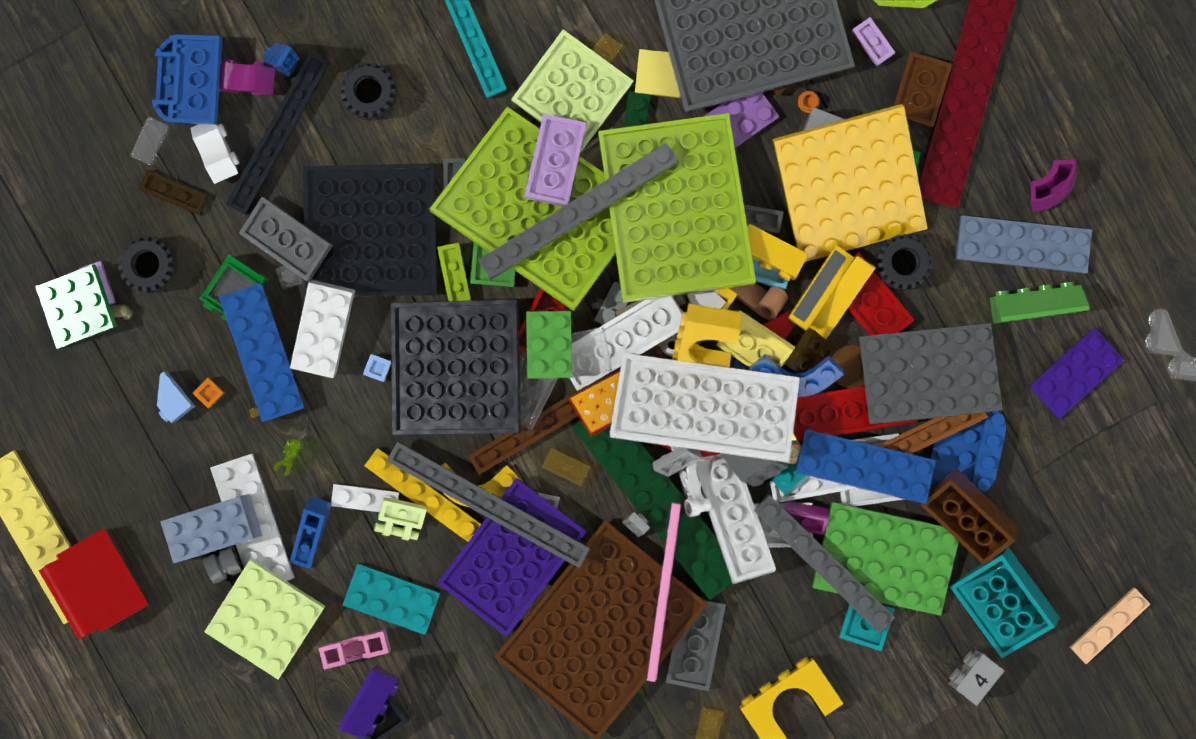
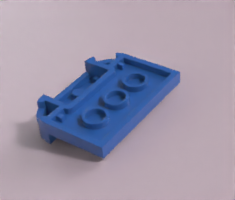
[152,35,222,125]
[930,412,1006,492]

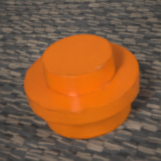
[798,91,820,113]

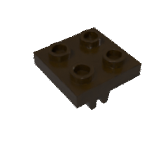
[785,327,835,373]

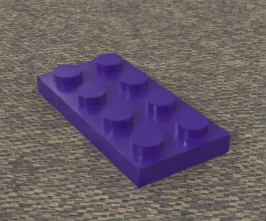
[1028,328,1124,419]

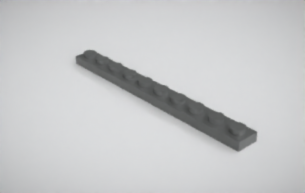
[478,143,679,280]
[387,442,591,568]

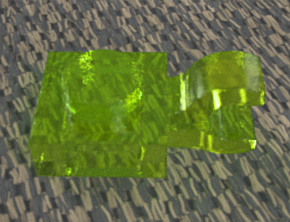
[274,438,303,476]

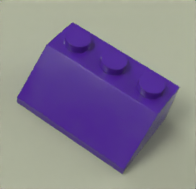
[338,664,400,739]

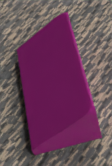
[785,501,830,536]

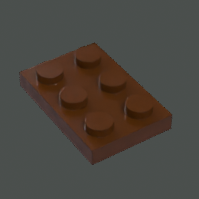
[893,51,952,128]

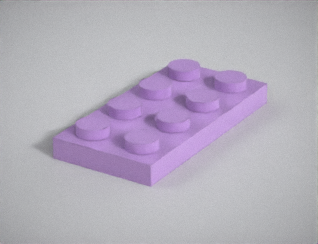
[524,114,586,207]

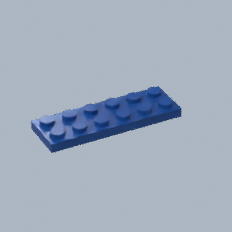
[219,283,305,422]
[795,430,936,504]

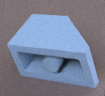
[157,372,195,423]

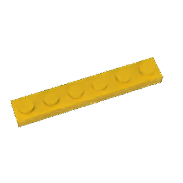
[364,448,481,542]

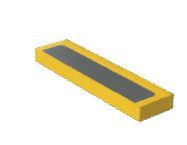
[788,245,854,331]

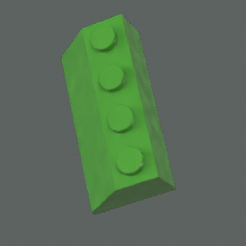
[990,282,1090,324]

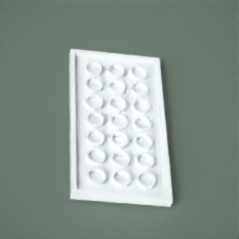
[610,353,800,462]

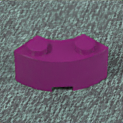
[219,59,275,95]
[1031,159,1077,212]

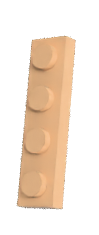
[1070,588,1150,664]

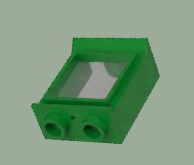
[199,254,268,321]

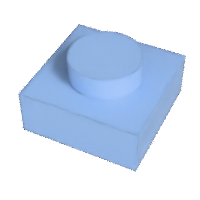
[363,354,392,382]

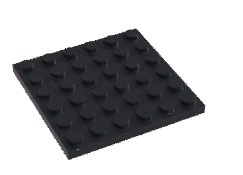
[303,163,437,298]
[391,300,521,435]

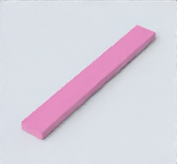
[647,502,681,682]

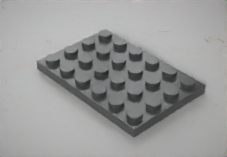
[859,323,1003,425]

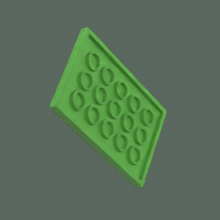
[812,502,959,615]

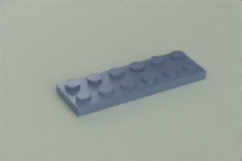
[956,216,1092,274]

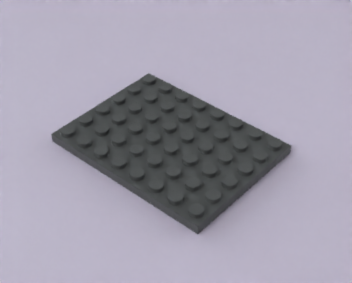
[654,0,855,113]

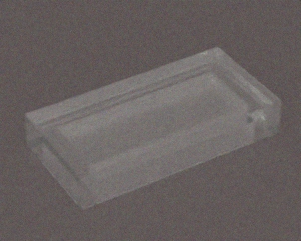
[130,117,170,166]

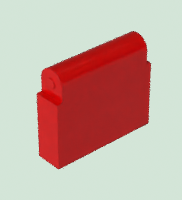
[39,529,149,640]

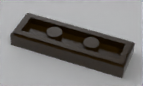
[139,170,209,216]

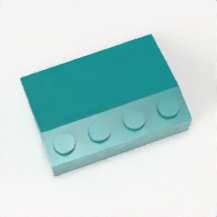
[950,547,1060,658]

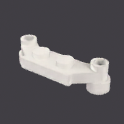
[670,446,711,517]

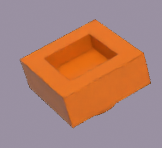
[193,378,225,409]

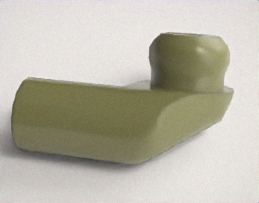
[110,304,133,320]

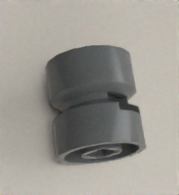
[203,546,244,584]

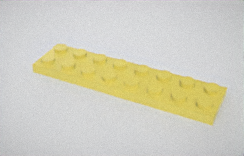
[0,451,71,624]

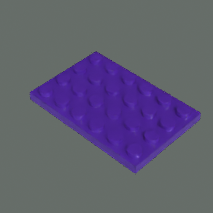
[438,478,587,637]

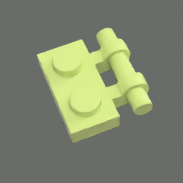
[374,497,427,541]

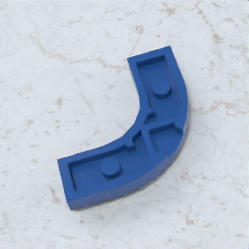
[749,354,844,397]

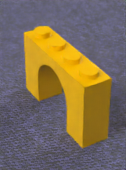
[672,304,742,368]
[739,657,843,739]

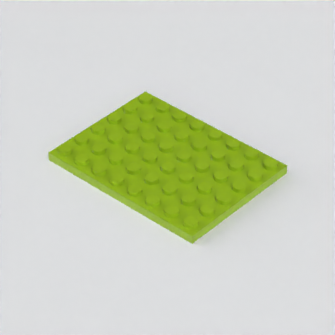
[430,107,616,311]
[598,113,756,303]

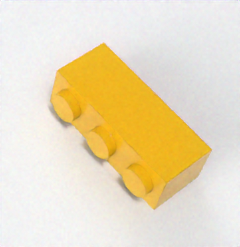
[747,224,808,281]

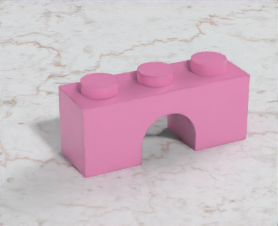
[319,629,391,670]

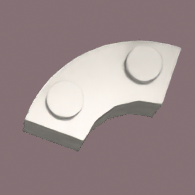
[190,123,239,184]

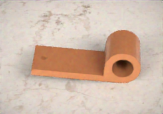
[729,283,788,320]

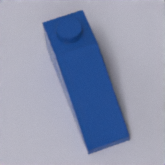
[264,42,301,78]
[290,496,332,569]

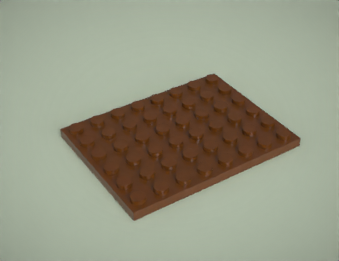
[495,520,708,739]

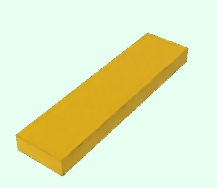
[810,255,876,339]

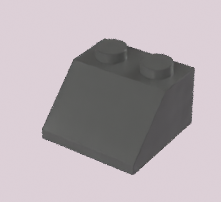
[721,453,788,486]

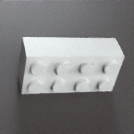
[290,280,355,378]

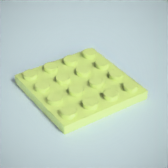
[511,30,634,152]
[205,558,325,679]

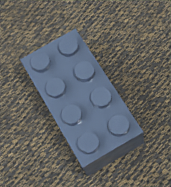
[160,494,262,564]

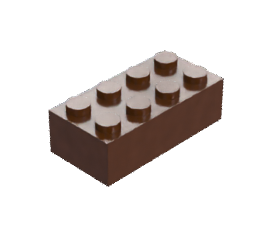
[921,468,1020,565]

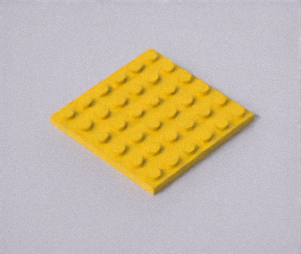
[773,104,928,262]

